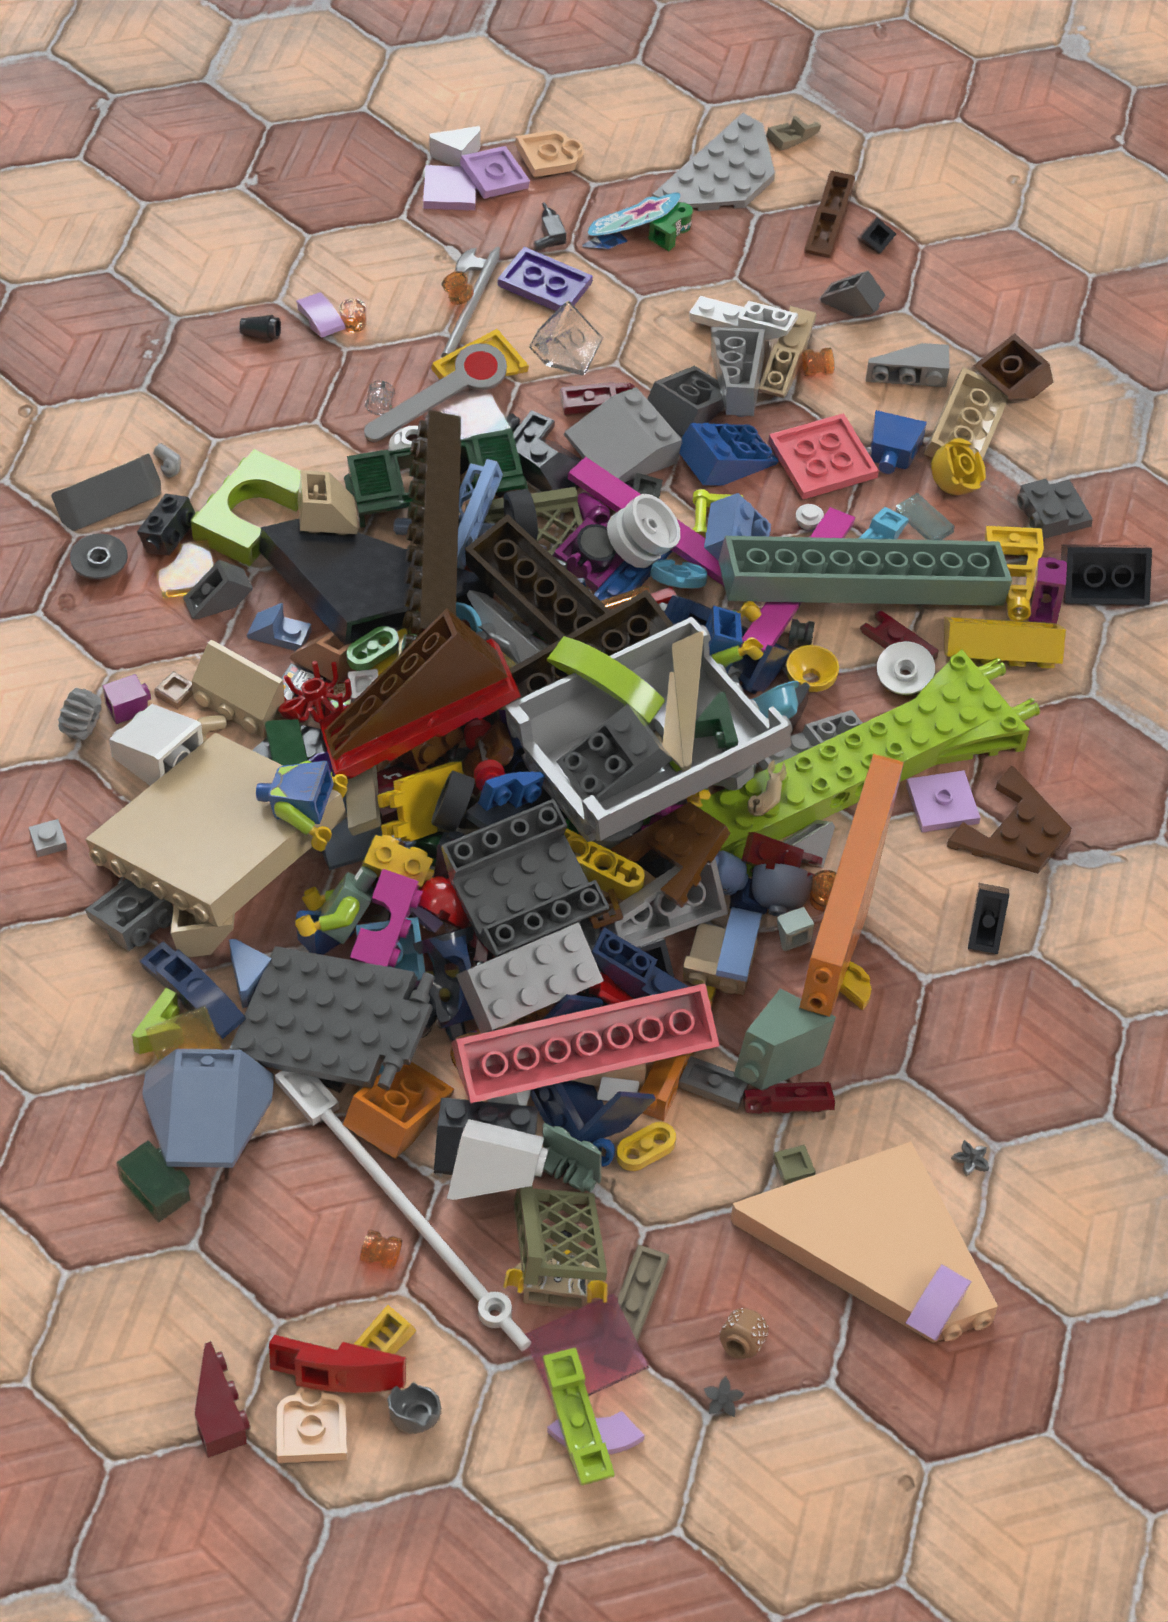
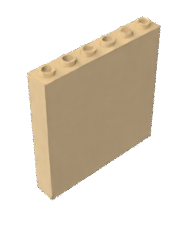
[86,733,347,927]

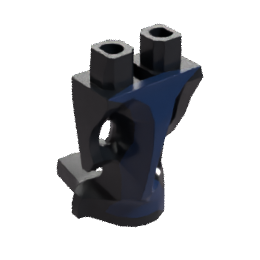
[413,926,496,1042]

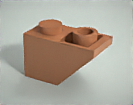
[290,631,354,683]

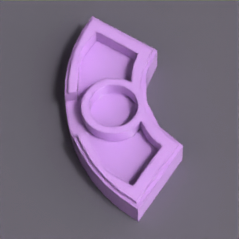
[547,1411,644,1454]

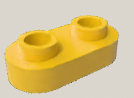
[616,1122,676,1171]

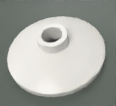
[877,641,935,695]

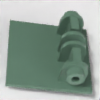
[543,1123,602,1193]

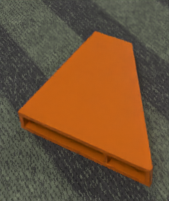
[799,754,904,1017]

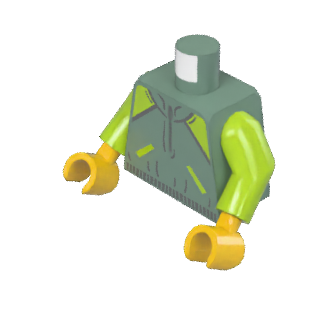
[295,866,377,944]

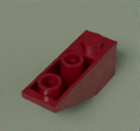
[194,1341,251,1458]

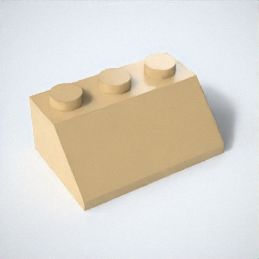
[192,639,285,739]

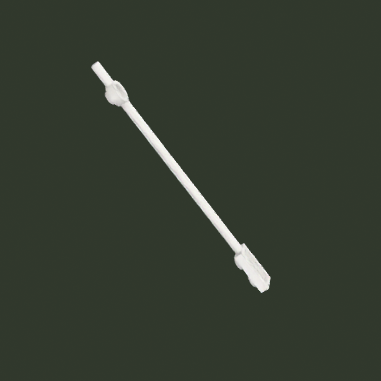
[275,1070,531,1351]

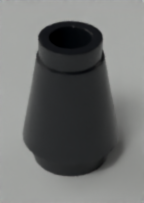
[239,314,281,341]

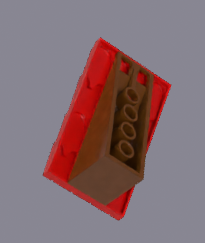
[319,609,521,779]

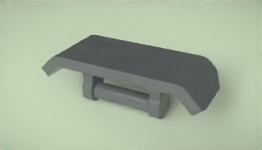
[51,454,161,531]

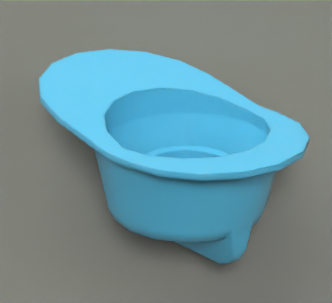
[750,681,800,719]

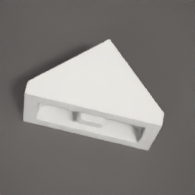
[429,126,480,167]

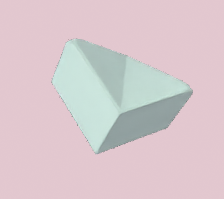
[777,907,814,951]

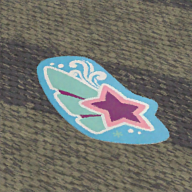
[588,193,681,236]

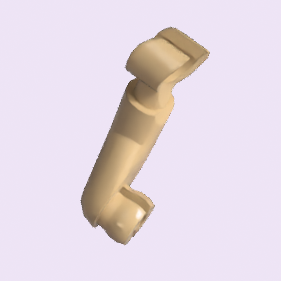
[748,760,787,817]

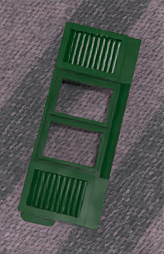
[344,428,529,528]

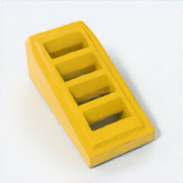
[354,1304,417,1354]

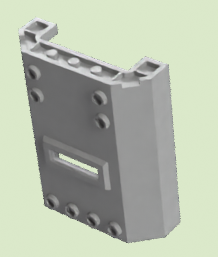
[505,617,792,842]

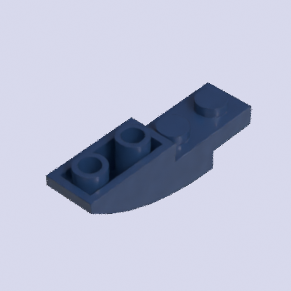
[591,928,688,999]
[140,941,246,1039]

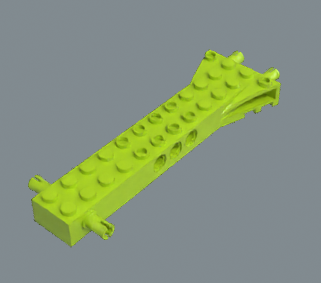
[699,649,1040,877]

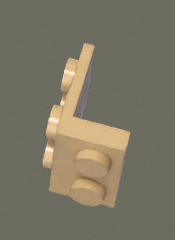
[683,923,758,995]

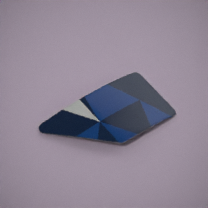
[582,232,628,249]

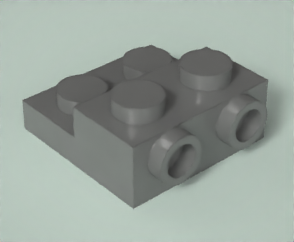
[1017,479,1093,539]
[85,879,173,951]

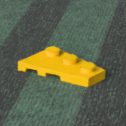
[431,329,529,380]

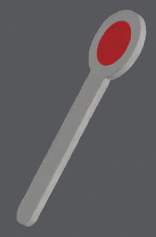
[364,344,507,442]

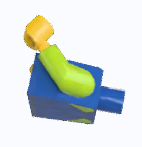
[705,601,764,674]
[256,761,348,851]

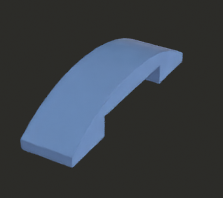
[716,907,762,982]

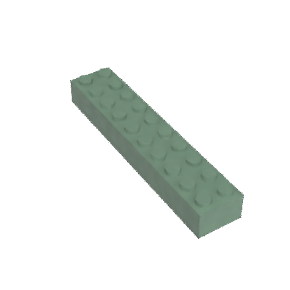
[718,536,1012,606]

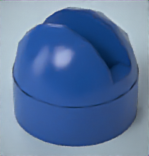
[592,1138,616,1167]

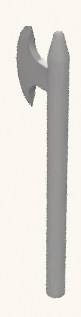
[441,247,500,357]

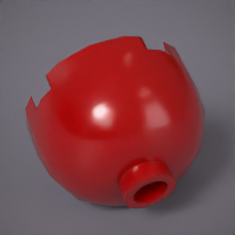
[418,876,470,929]

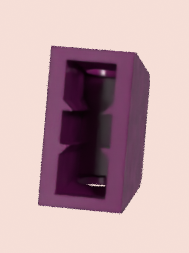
[1028,557,1067,624]

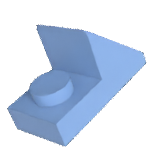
[247,603,311,651]

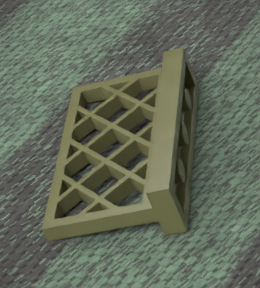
[465,487,583,556]
[514,1186,607,1285]

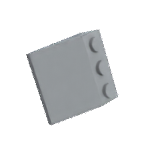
[564,387,682,483]

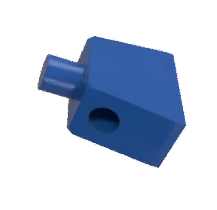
[870,410,927,474]

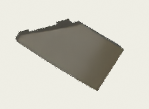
[766,116,821,150]

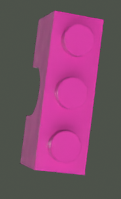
[350,869,423,968]

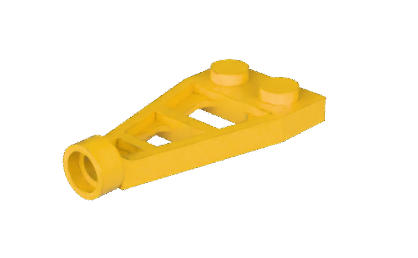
[985,526,1044,621]

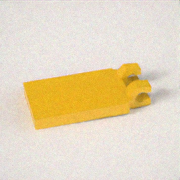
[377,762,463,841]

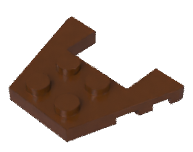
[947,766,1072,874]
[610,801,730,908]

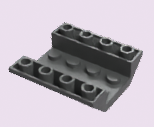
[441,799,609,957]

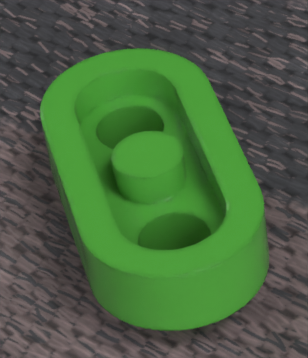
[346,626,399,671]

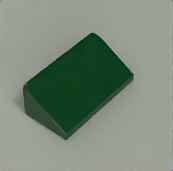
[265,719,308,766]

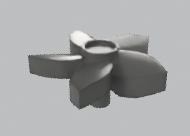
[951,1140,989,1176]
[704,1376,745,1417]

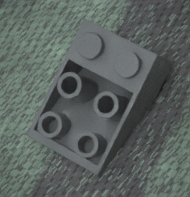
[556,704,672,803]

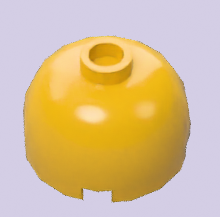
[931,438,986,496]

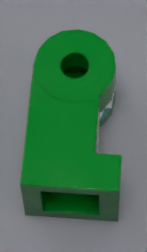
[649,202,693,251]

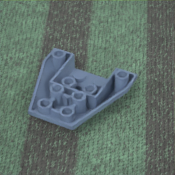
[142,1049,274,1168]

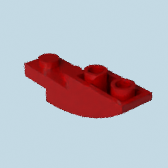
[269,1335,406,1393]

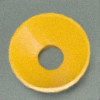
[786,645,839,692]

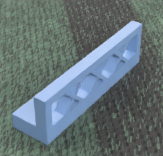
[457,459,503,570]

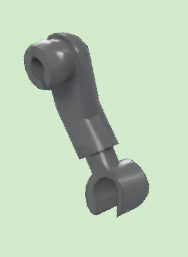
[476,623,521,669]

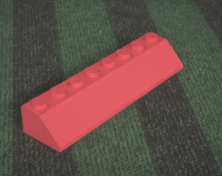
[451,983,720,1103]

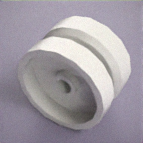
[607,494,680,568]

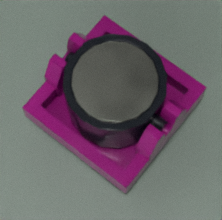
[553,517,625,592]

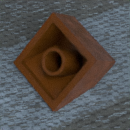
[973,333,1054,399]

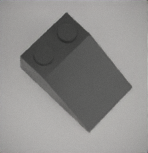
[647,366,725,436]

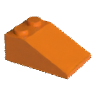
[343,1061,455,1159]

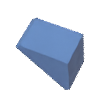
[229,939,272,1008]

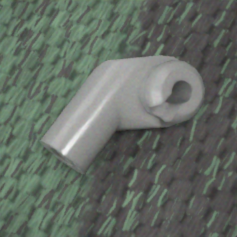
[154,443,181,477]

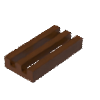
[590,888,624,929]

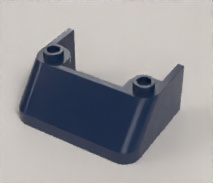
[664,595,792,694]
[530,994,656,1143]

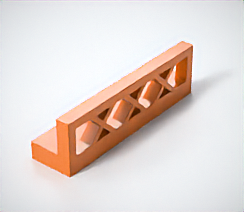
[640,1000,712,1121]

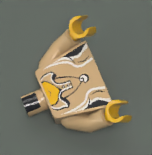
[503,1230,607,1312]

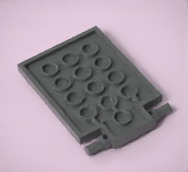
[229,946,435,1090]

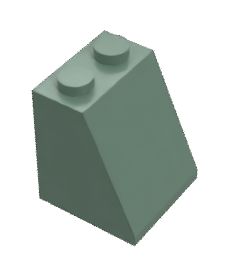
[733,988,836,1090]

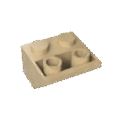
[298,470,358,535]

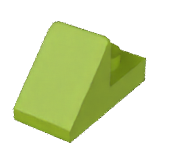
[132,988,184,1054]

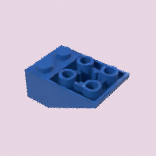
[679,423,779,485]

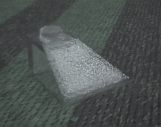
[529,301,603,376]

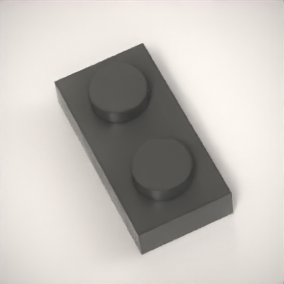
[678,1056,749,1110]

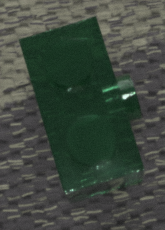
[116,1140,191,1223]

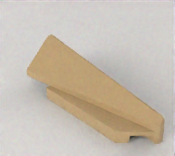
[663,631,704,773]

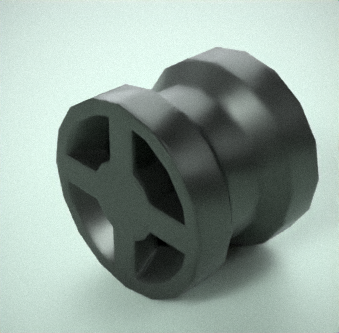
[788,619,815,648]

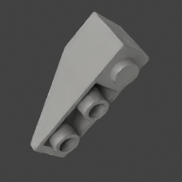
[866,343,949,387]

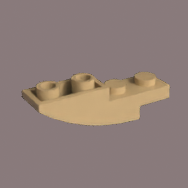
[758,306,816,398]

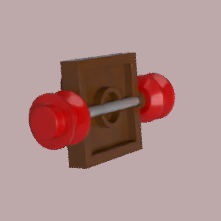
[461,719,514,796]

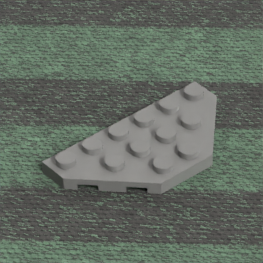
[652,113,775,211]

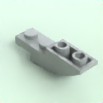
[758,710,863,770]

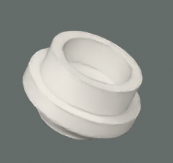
[796,504,824,530]

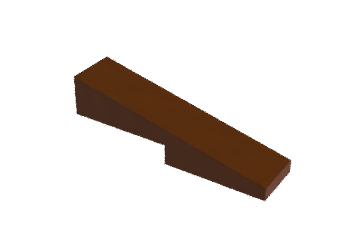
[805,170,855,258]

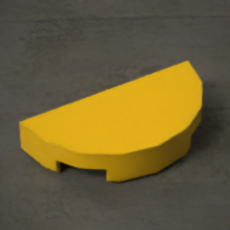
[840,961,871,1010]

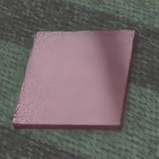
[525,1293,649,1407]

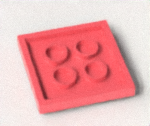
[768,413,879,500]

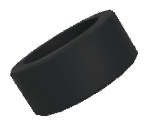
[503,489,538,541]
[431,770,475,832]

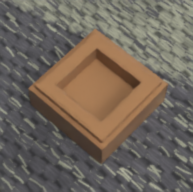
[154,671,193,710]

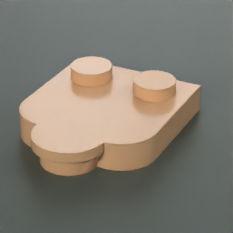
[515,130,584,177]
[277,1387,347,1463]

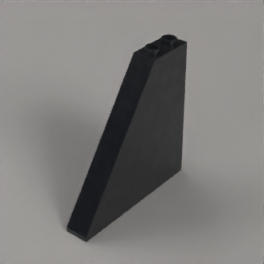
[259,518,494,646]

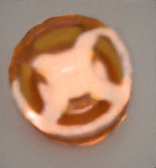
[442,271,474,305]
[339,298,366,333]

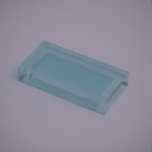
[896,493,955,540]

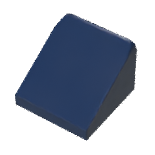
[729,878,767,915]

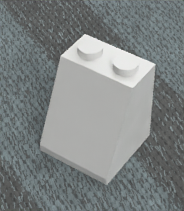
[109,704,203,786]
[447,1119,548,1200]

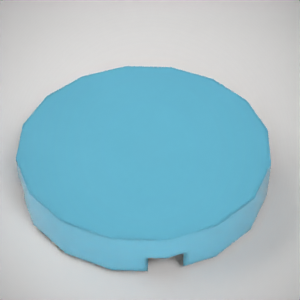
[650,559,707,588]

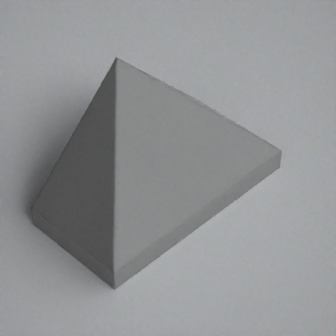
[782,820,835,868]

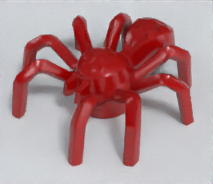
[278,661,352,723]

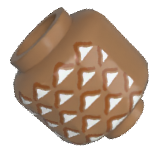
[720,1308,768,1359]

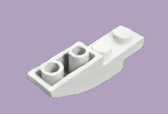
[689,296,798,340]

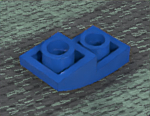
[478,772,545,811]

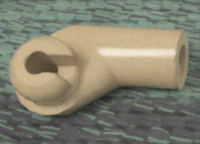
[197,715,227,742]

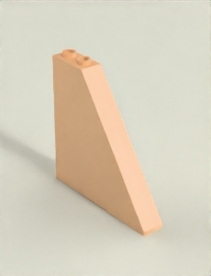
[731,1142,998,1343]

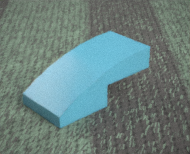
[859,507,909,539]

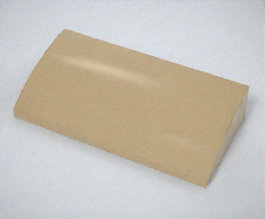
[924,367,1008,459]

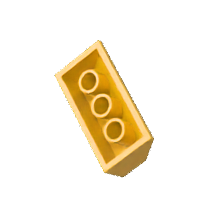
[944,616,1066,668]

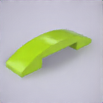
[547,636,665,725]
[543,1347,615,1486]

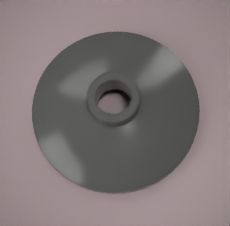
[70,534,128,579]

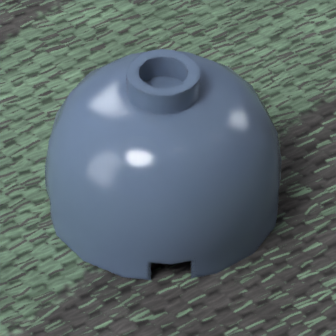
[751,864,814,916]

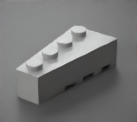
[711,327,765,417]
[598,859,728,947]

